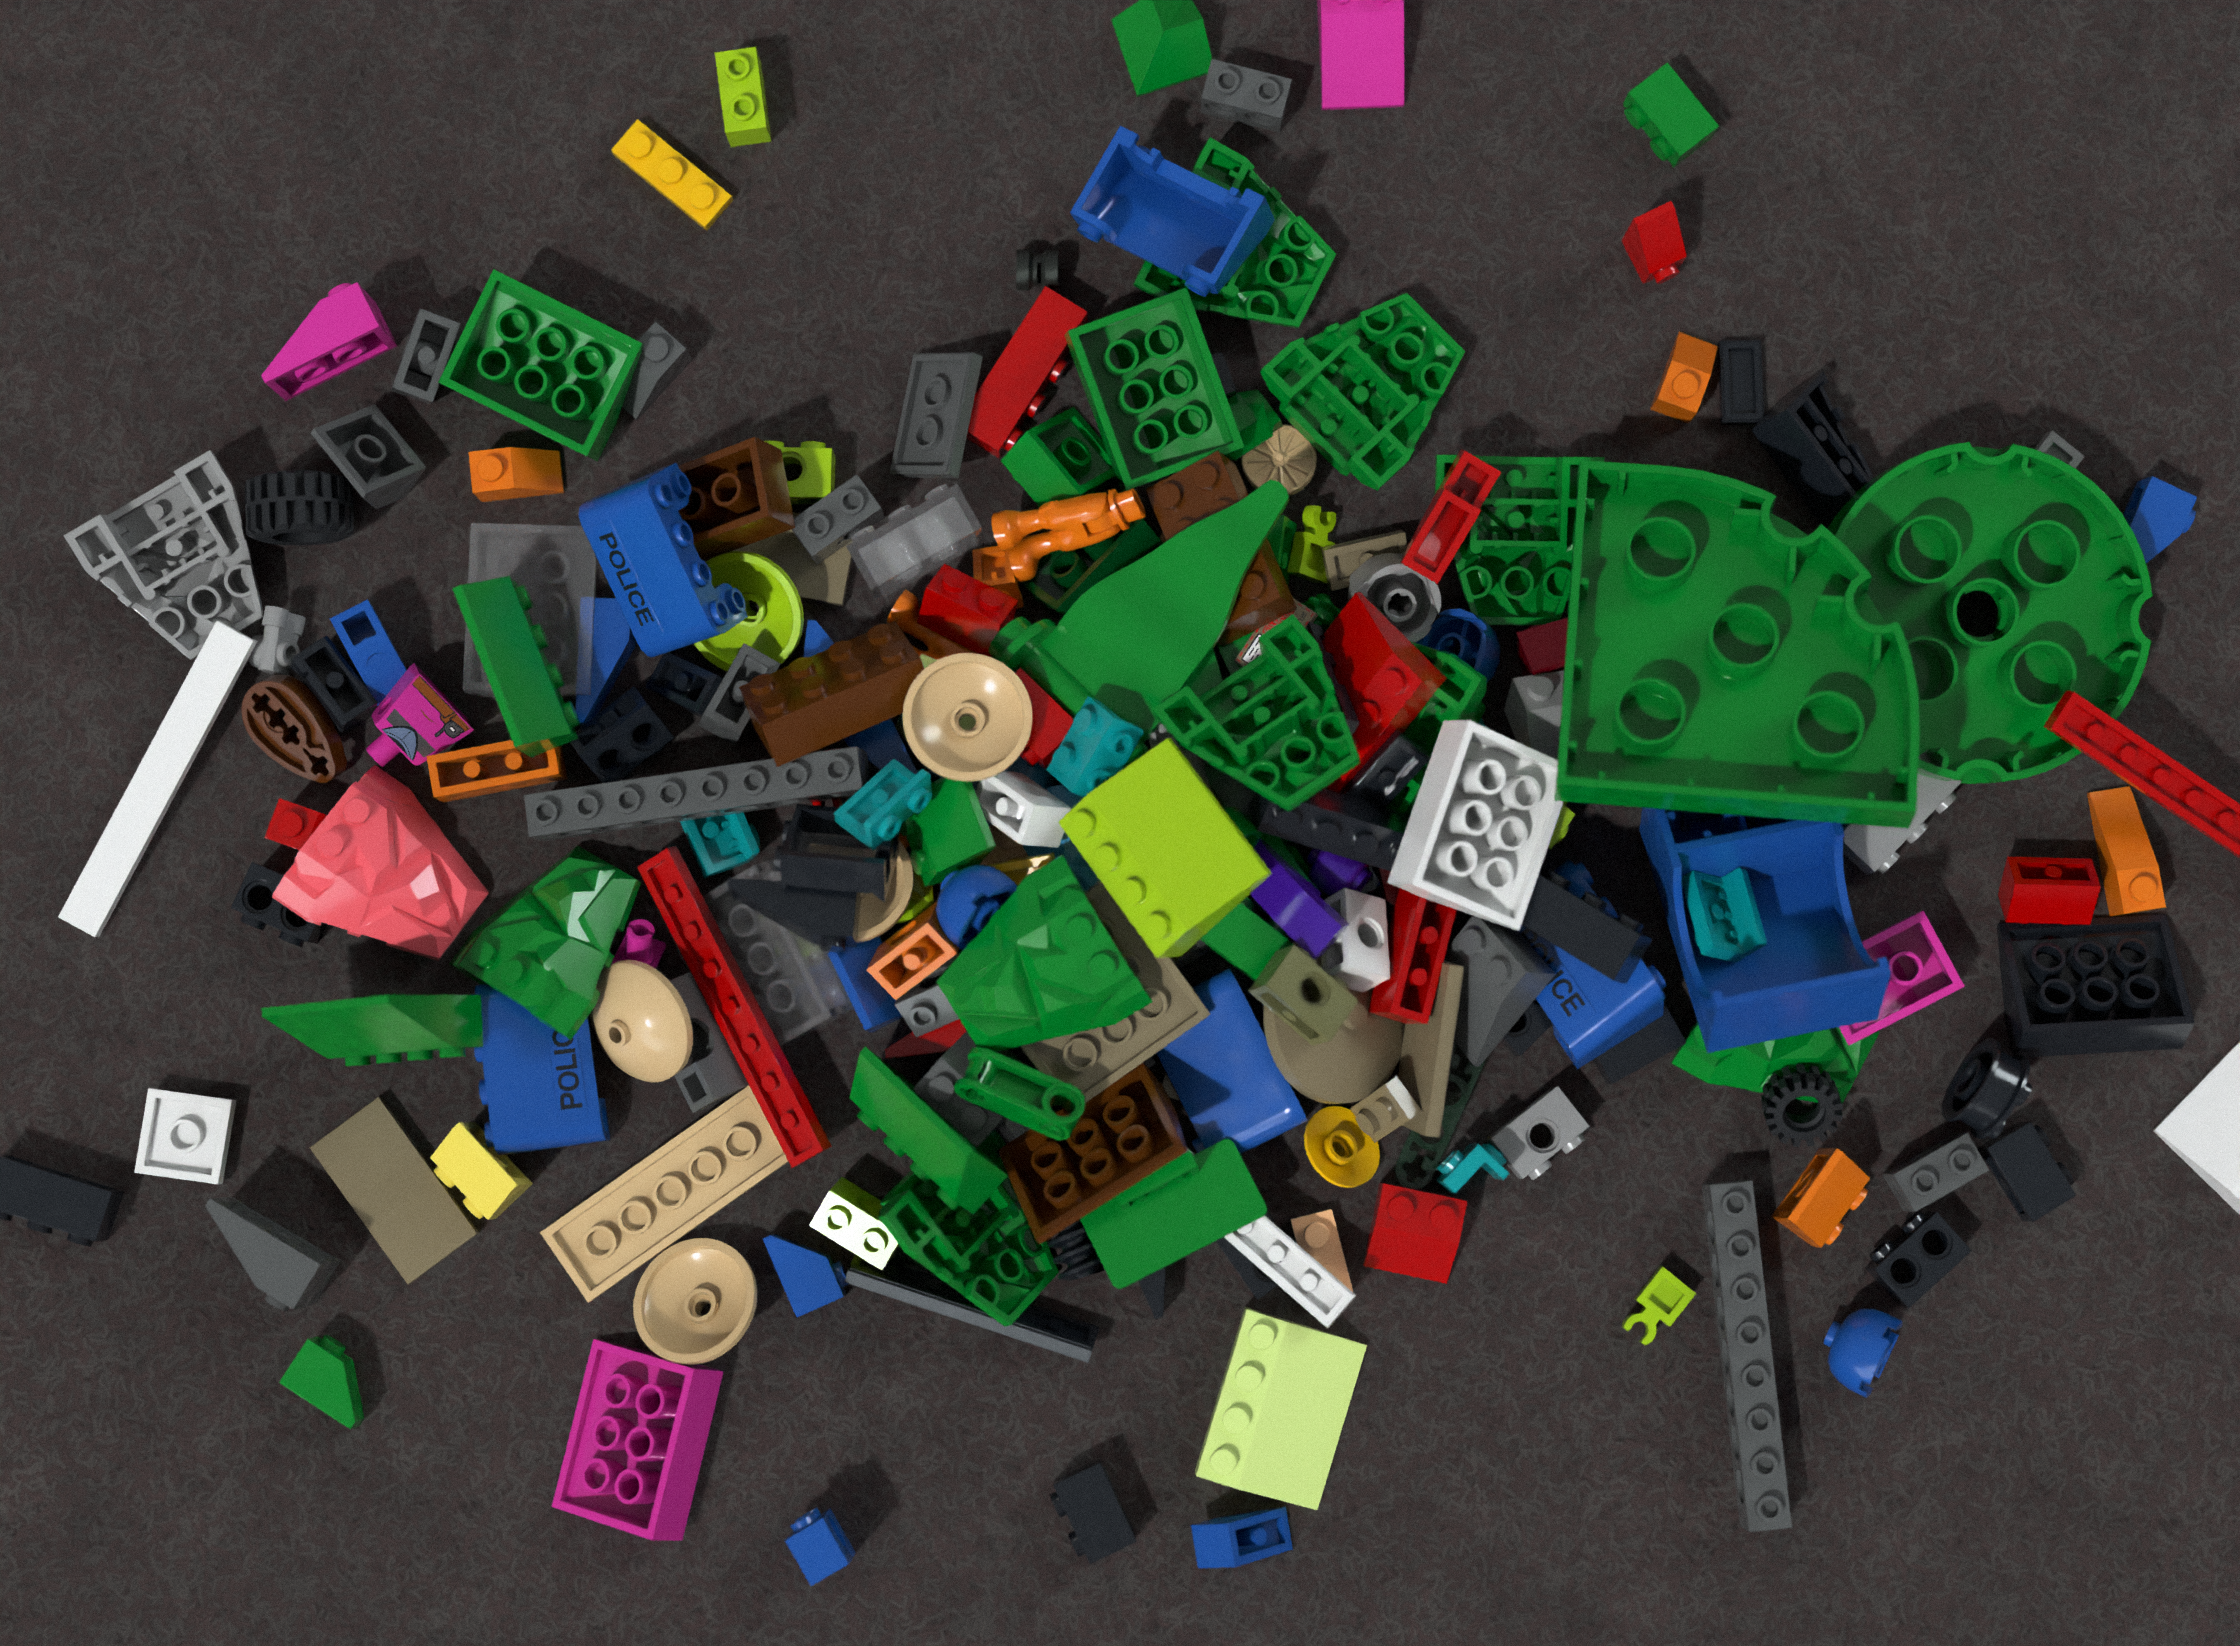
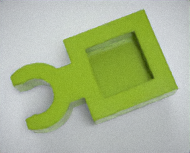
[1287,506,1336,583]
[1622,1266,1696,1345]

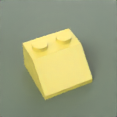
[430,1122,533,1220]

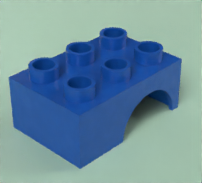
[1639,808,1891,1053]

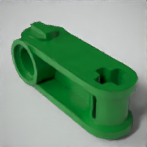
[954,1047,1085,1141]

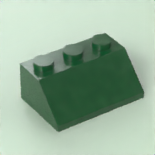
[1018,490,1163,622]

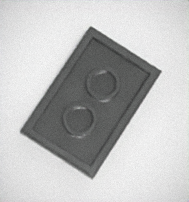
[889,352,983,479]

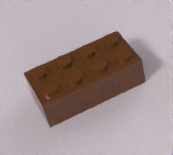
[678,437,795,561]
[1145,450,1297,647]
[739,621,924,767]

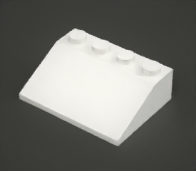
[1387,720,1564,930]
[2153,1040,2240,1215]

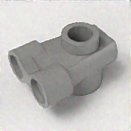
[248,606,306,675]

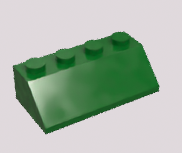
[452,576,580,757]
[850,1046,1008,1214]

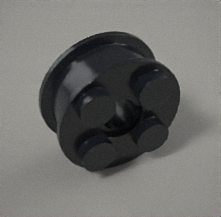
[1941,1038,2032,1139]

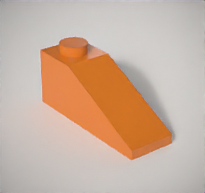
[2087,786,2166,917]

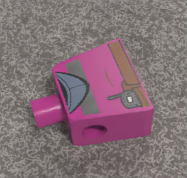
[366,663,474,767]

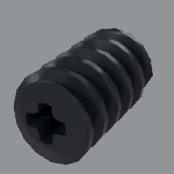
[1048,1219,1105,1281]

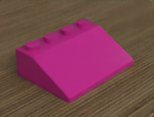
[552,1339,724,1541]

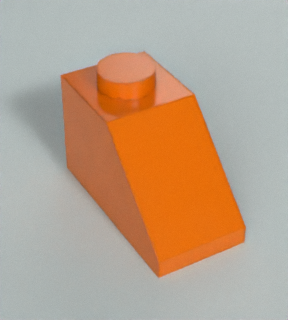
[1650,332,1718,424]
[468,447,564,502]

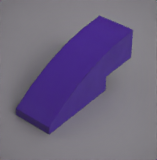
[1250,838,1350,959]

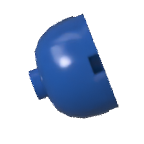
[1416,608,1501,685]
[936,865,1017,950]
[1823,1309,1903,1398]

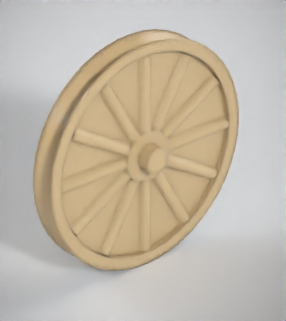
[1242,424,1317,496]

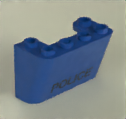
[579,462,748,658]
[1518,859,1666,1069]
[471,984,610,1155]

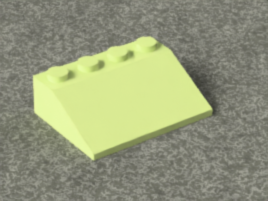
[1195,1307,1367,1510]

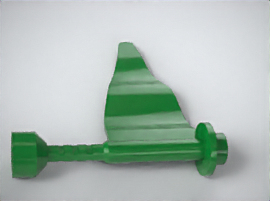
[988,480,1290,848]

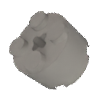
[1348,553,1441,642]

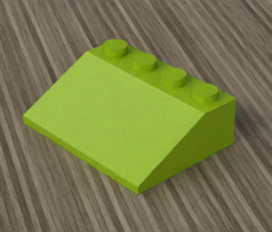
[1058,738,1272,958]

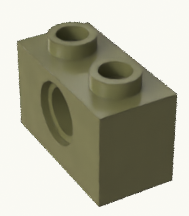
[1248,945,1358,1046]

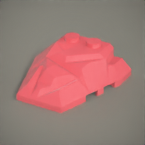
[272,765,489,961]

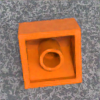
[1771,1148,1870,1248]

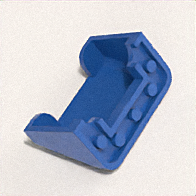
[1070,126,1275,297]
[1156,968,1307,1155]

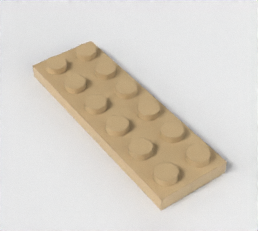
[540,1086,788,1303]

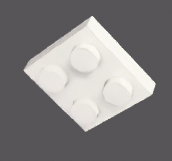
[134,1088,236,1184]

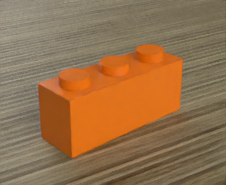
[426,740,568,802]

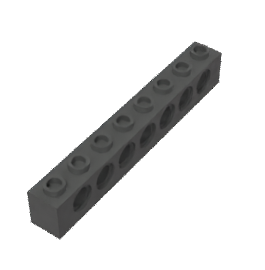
[524,746,870,841]
[1701,1180,1792,1532]

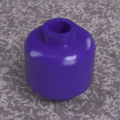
[1306,848,1372,896]

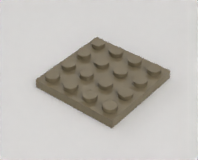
[1021,881,1211,1103]

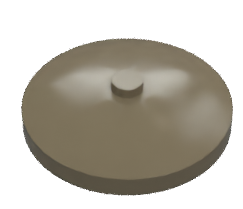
[1263,943,1405,1104]

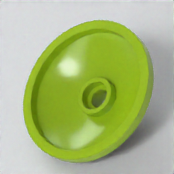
[694,551,804,671]

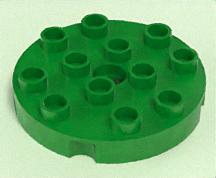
[1827,442,2153,784]

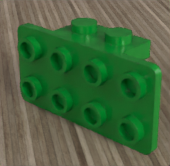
[1080,1139,1267,1289]

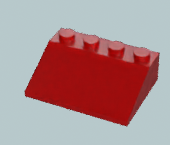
[1322,592,1446,793]

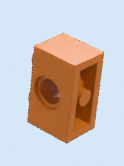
[867,901,959,1000]

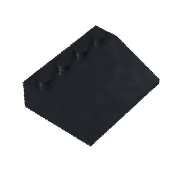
[1997,914,2195,1057]

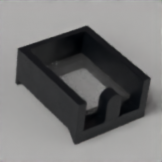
[774,804,899,903]

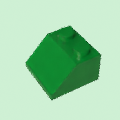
[1001,407,1116,507]
[899,777,996,887]

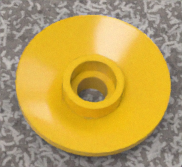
[1304,1106,1380,1188]

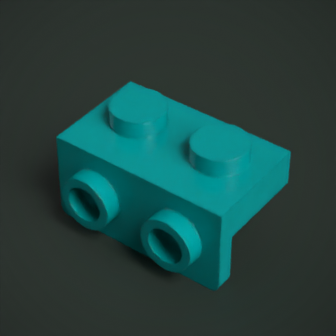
[1046,696,1143,797]
[834,759,932,851]
[680,813,760,879]
[1681,868,1767,963]
[1435,1143,1509,1193]

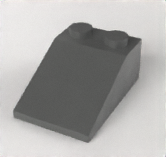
[1444,915,1556,1066]
[205,1197,340,1312]

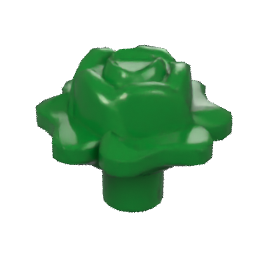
[1302,593,1342,633]

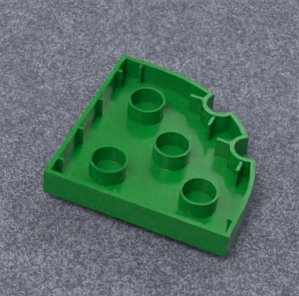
[1554,460,1920,828]

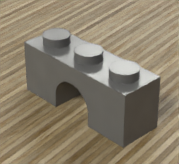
[669,972,749,1113]

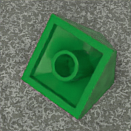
[1111,0,1212,97]

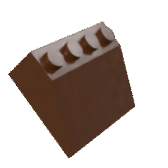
[998,1062,1187,1244]

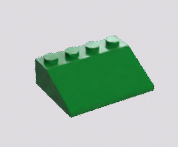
[438,269,644,462]
[1064,287,1244,492]
[261,995,483,1066]

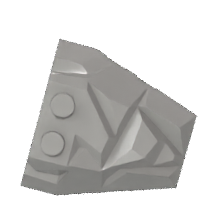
[63,450,264,660]

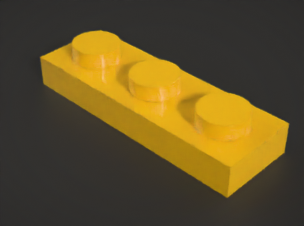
[611,119,733,231]

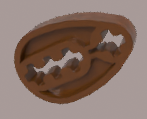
[241,675,347,783]

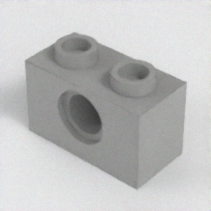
[1487,1086,1590,1180]

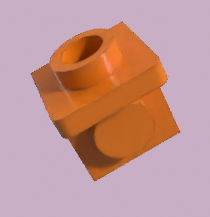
[973,546,1023,609]

